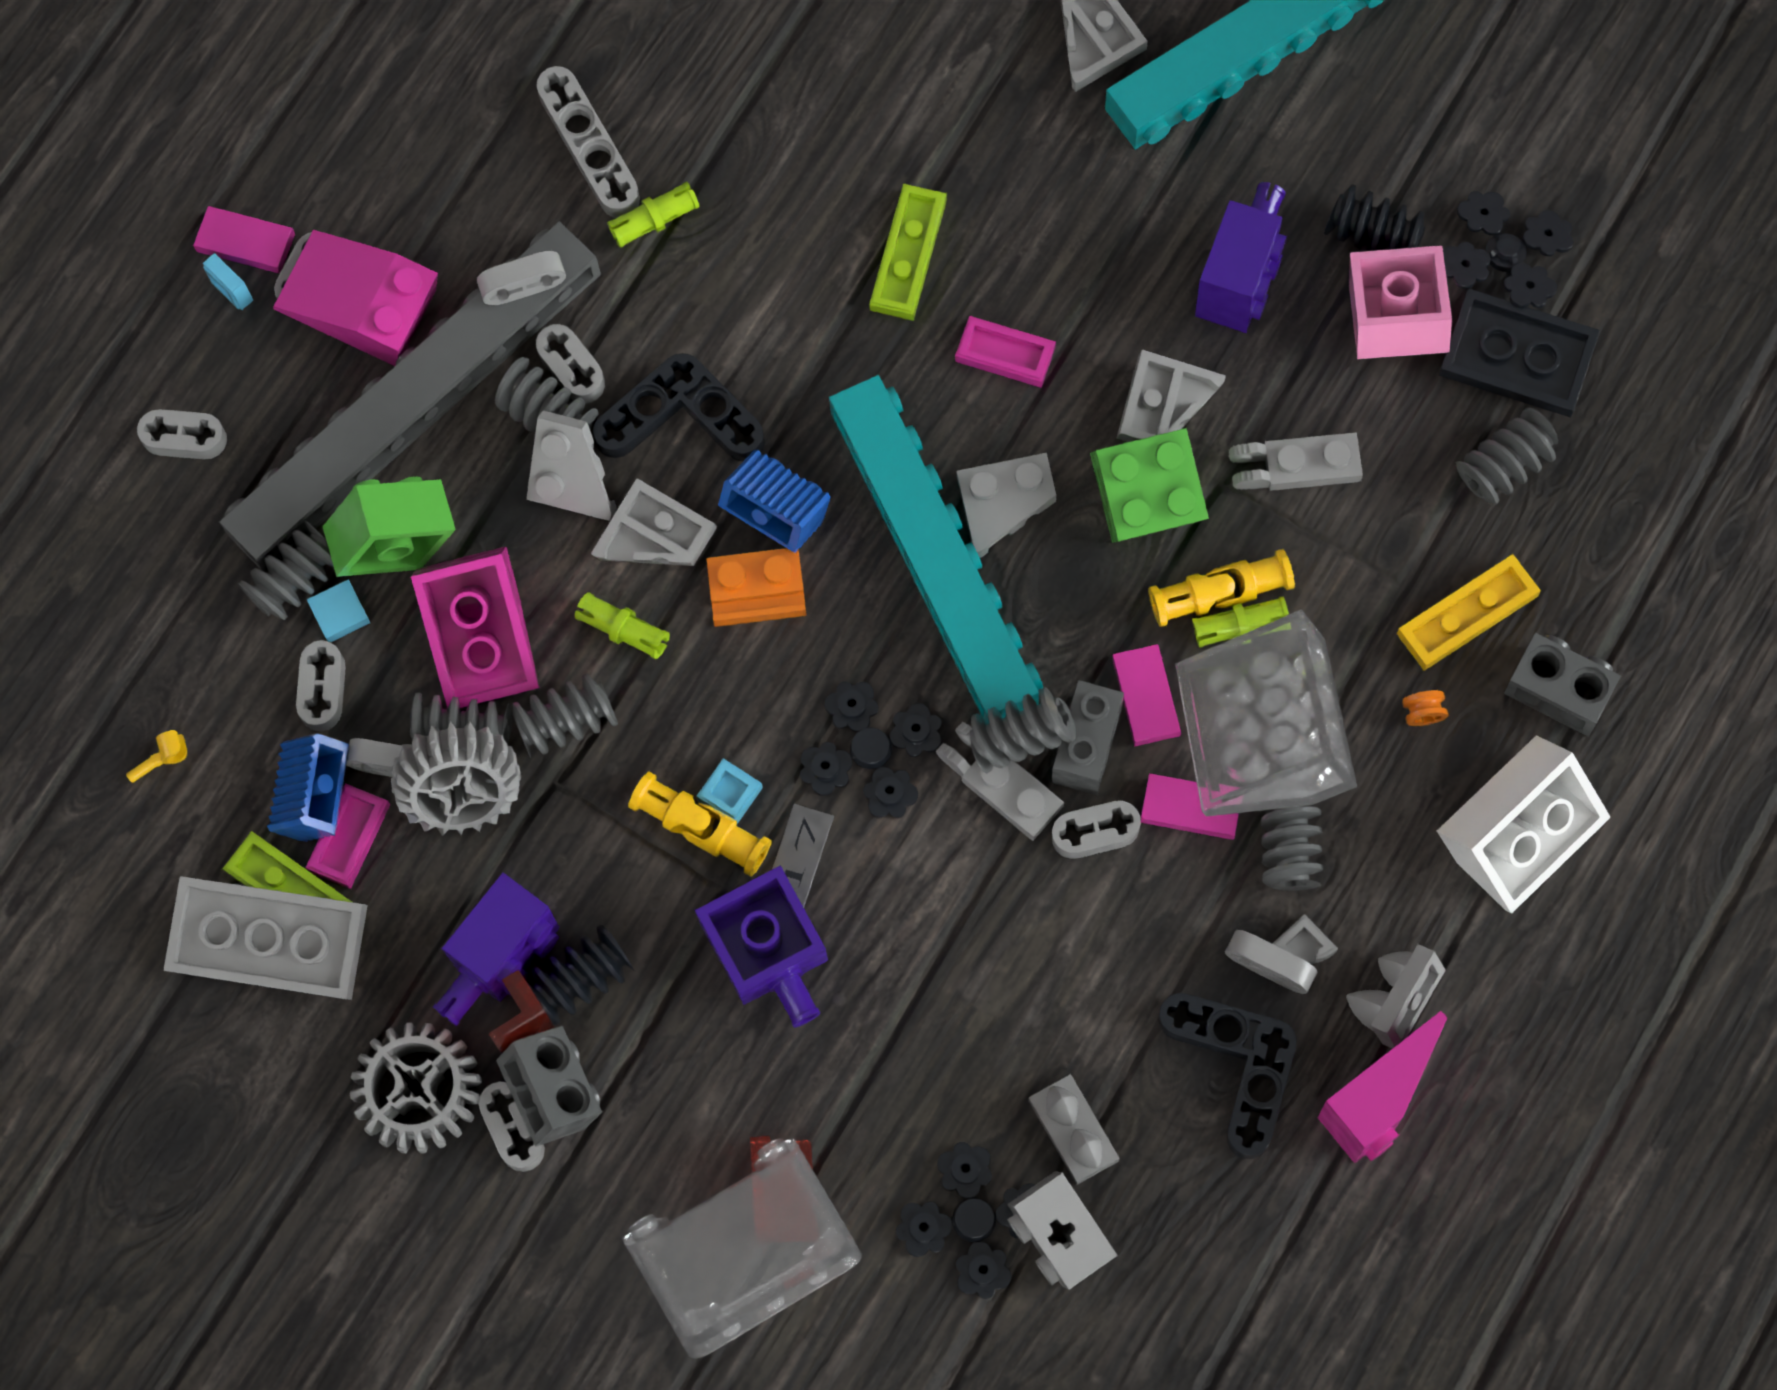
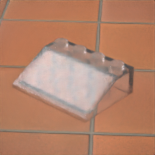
[1175,609,1357,817]

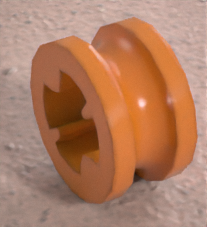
[1402,690,1448,726]

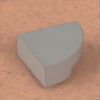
[1272,914,1338,964]

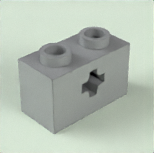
[1007,1171,1118,1289]

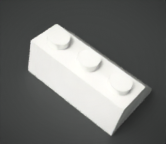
[1437,735,1611,914]

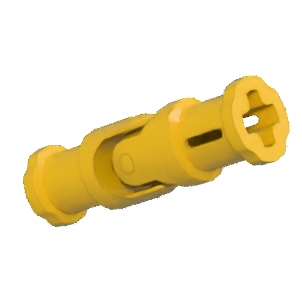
[1148,549,1295,627]
[628,771,772,877]

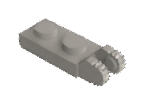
[1229,432,1363,491]
[936,722,1064,841]

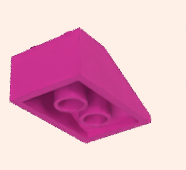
[273,230,438,366]
[411,546,539,708]
[1317,1011,1447,1163]

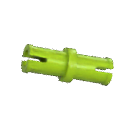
[607,181,700,248]
[575,592,670,659]
[1192,596,1291,648]

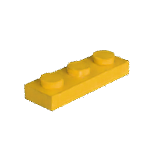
[1397,554,1541,671]

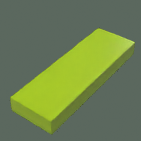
[869,184,947,321]
[223,831,352,902]

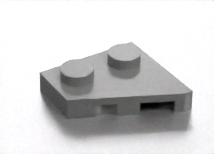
[591,478,717,566]

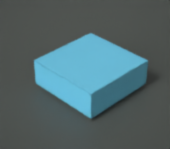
[203,253,253,310]
[307,579,370,642]
[697,758,763,824]

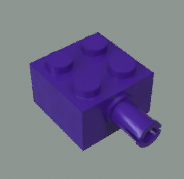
[1195,182,1287,333]
[695,865,828,1028]
[433,873,560,1026]

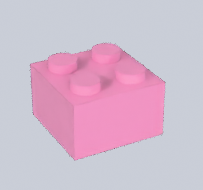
[1349,246,1452,359]

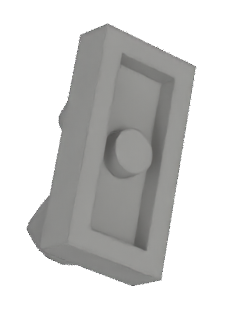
[1346,944,1446,1049]
[1029,1074,1120,1185]

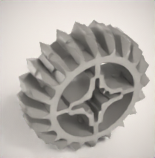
[391,722,521,836]
[350,1023,482,1154]

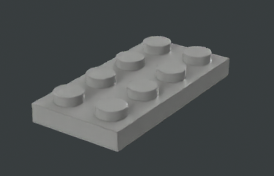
[163,876,368,1000]

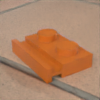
[706,548,807,627]

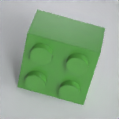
[1090,428,1209,543]
[322,477,456,577]

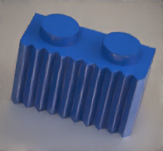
[718,450,831,553]
[267,733,349,842]

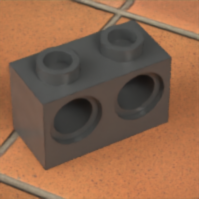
[1504,632,1621,737]
[1052,680,1124,795]
[496,1026,602,1147]

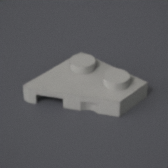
[1061,0,1148,92]
[1116,350,1226,442]
[526,411,617,521]
[957,453,1056,558]

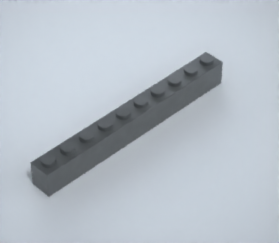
[220,221,601,573]

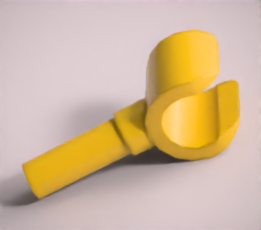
[126,730,187,783]

